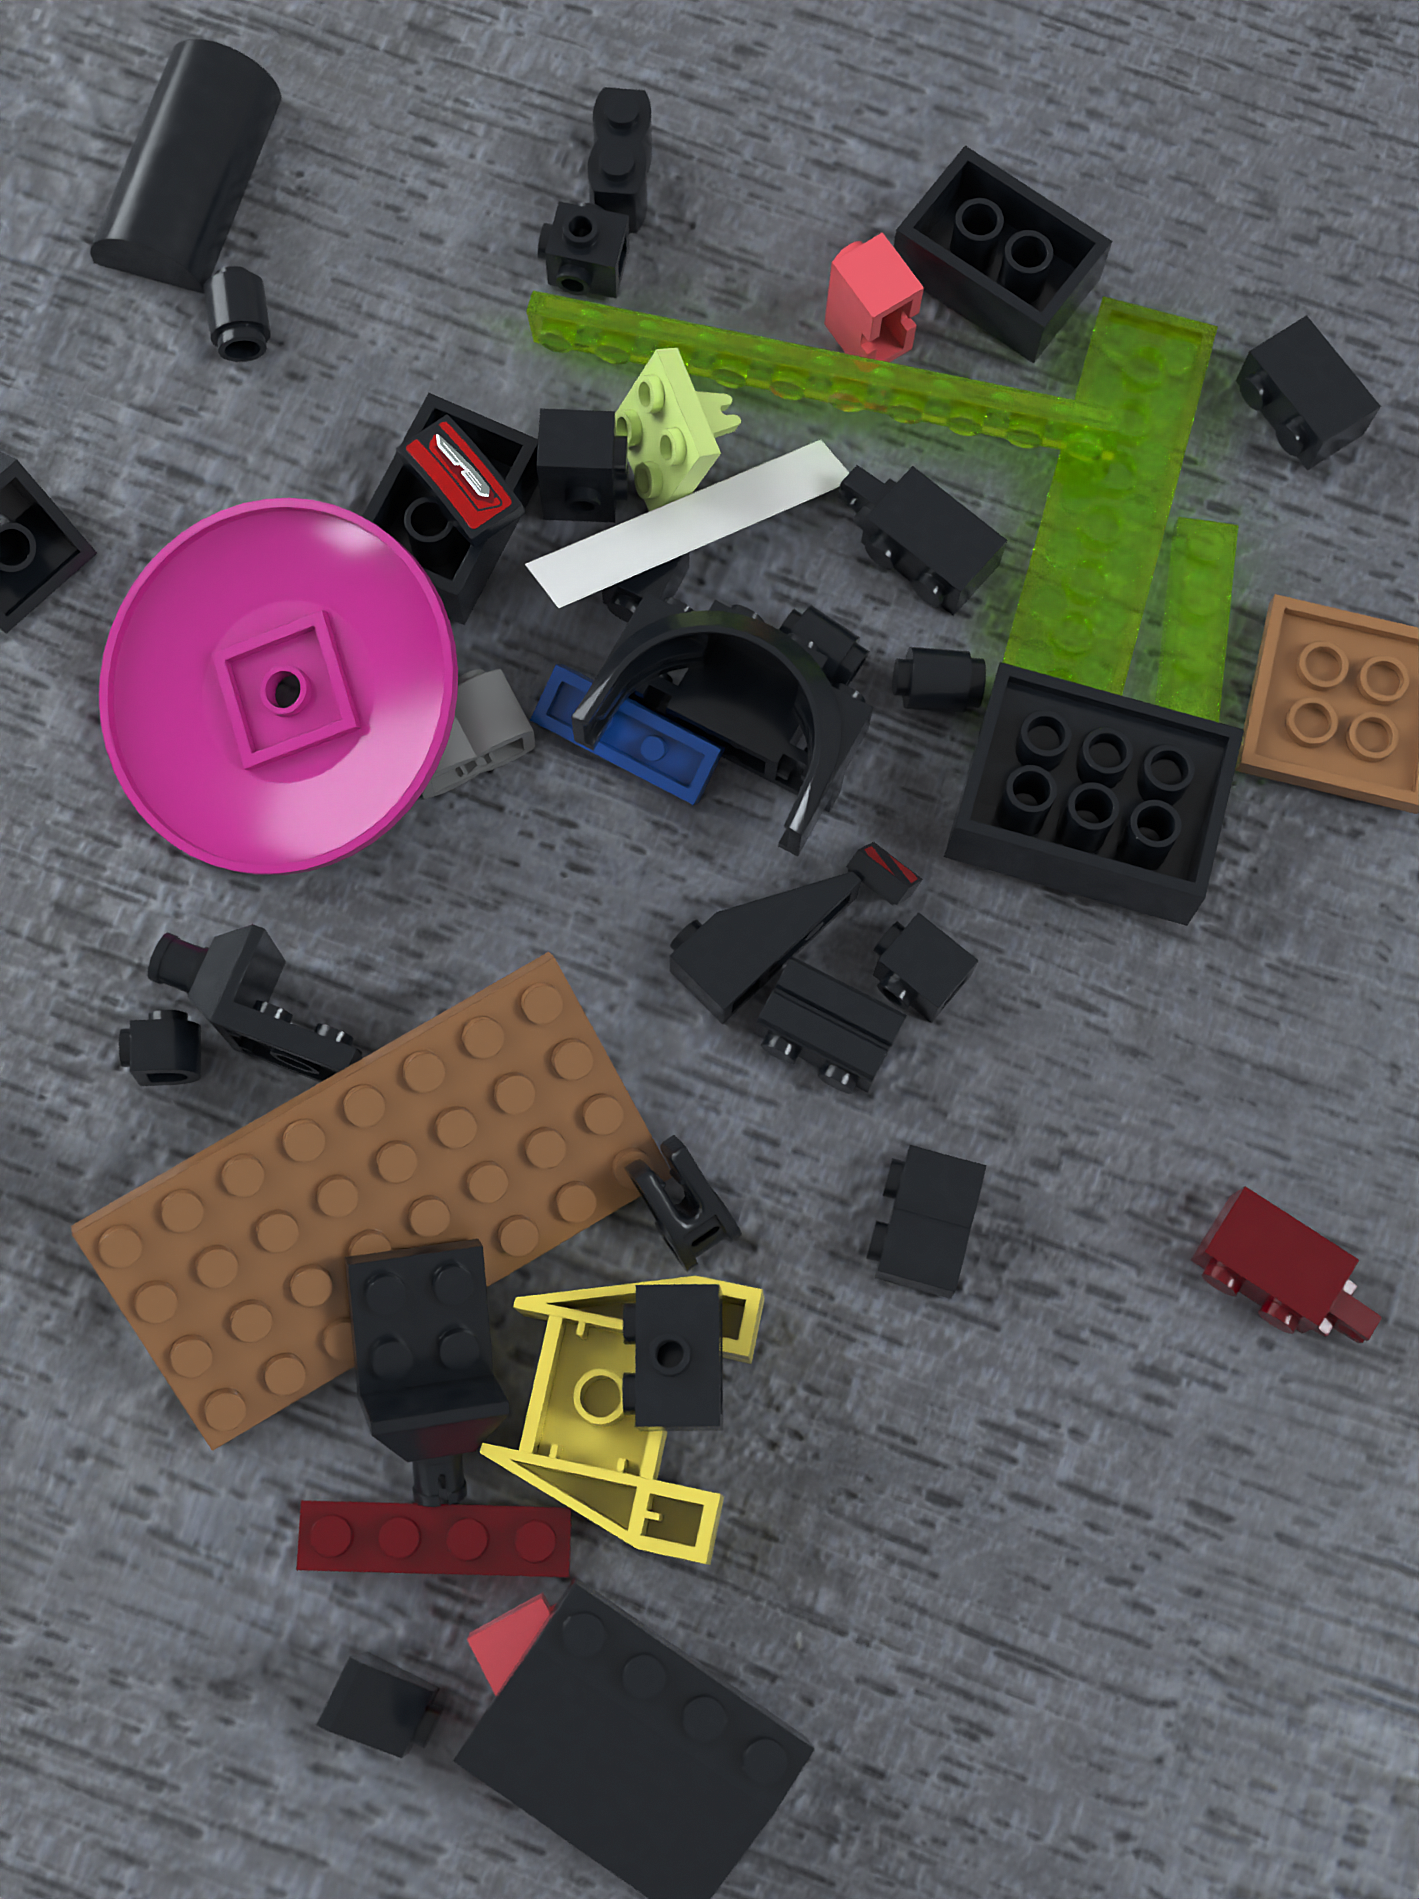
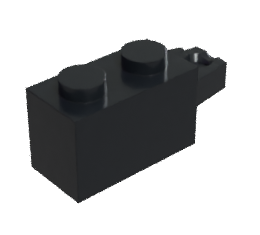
[839,465,1007,616]

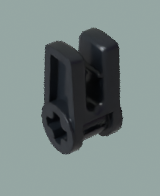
[624,1135,742,1272]

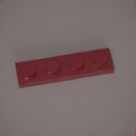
[296,1500,572,1577]

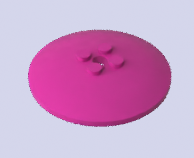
[99,498,458,875]

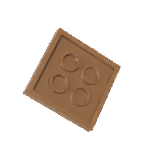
[1235,594,1419,814]

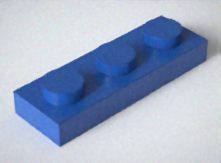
[530,664,725,805]

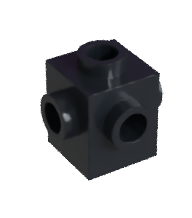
[538,201,630,299]

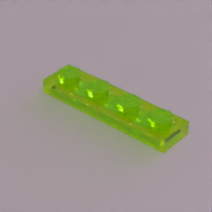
[1155,516,1238,722]

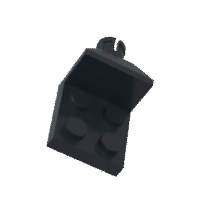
[147,924,363,1083]
[345,1239,510,1507]

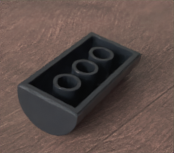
[90,39,282,294]

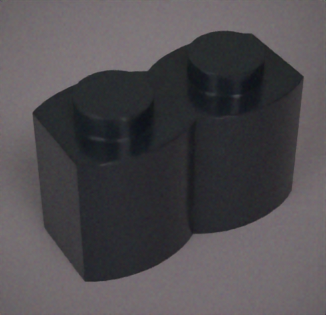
[587,87,652,233]
[866,1145,986,1299]

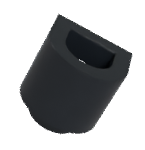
[119,1010,201,1086]

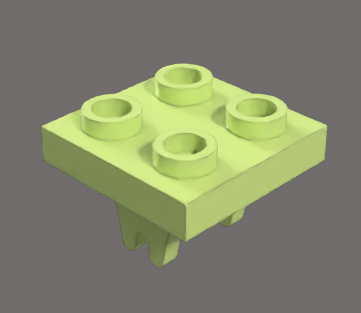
[615,347,741,512]

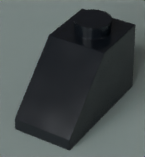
[316,1652,443,1758]

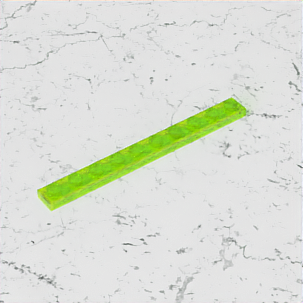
[526,291,1125,461]

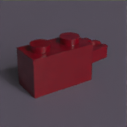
[1191,1186,1382,1343]

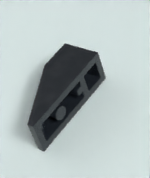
[670,871,862,1024]

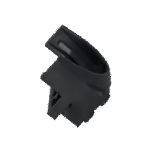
[571,592,873,857]

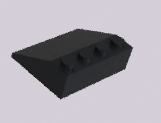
[944,662,1244,926]
[453,1577,815,1899]

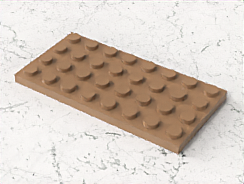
[71,952,672,1451]

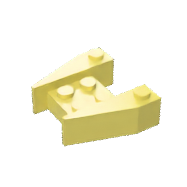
[480,1276,765,1565]

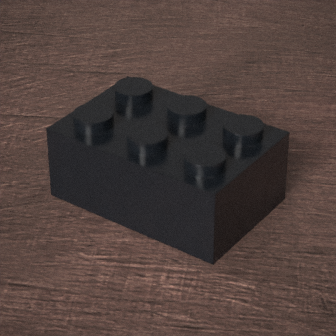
[893,145,1113,363]
[362,393,539,625]

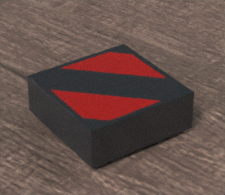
[846,842,923,905]

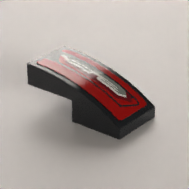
[396,414,526,548]

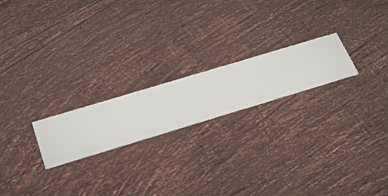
[525,439,849,608]

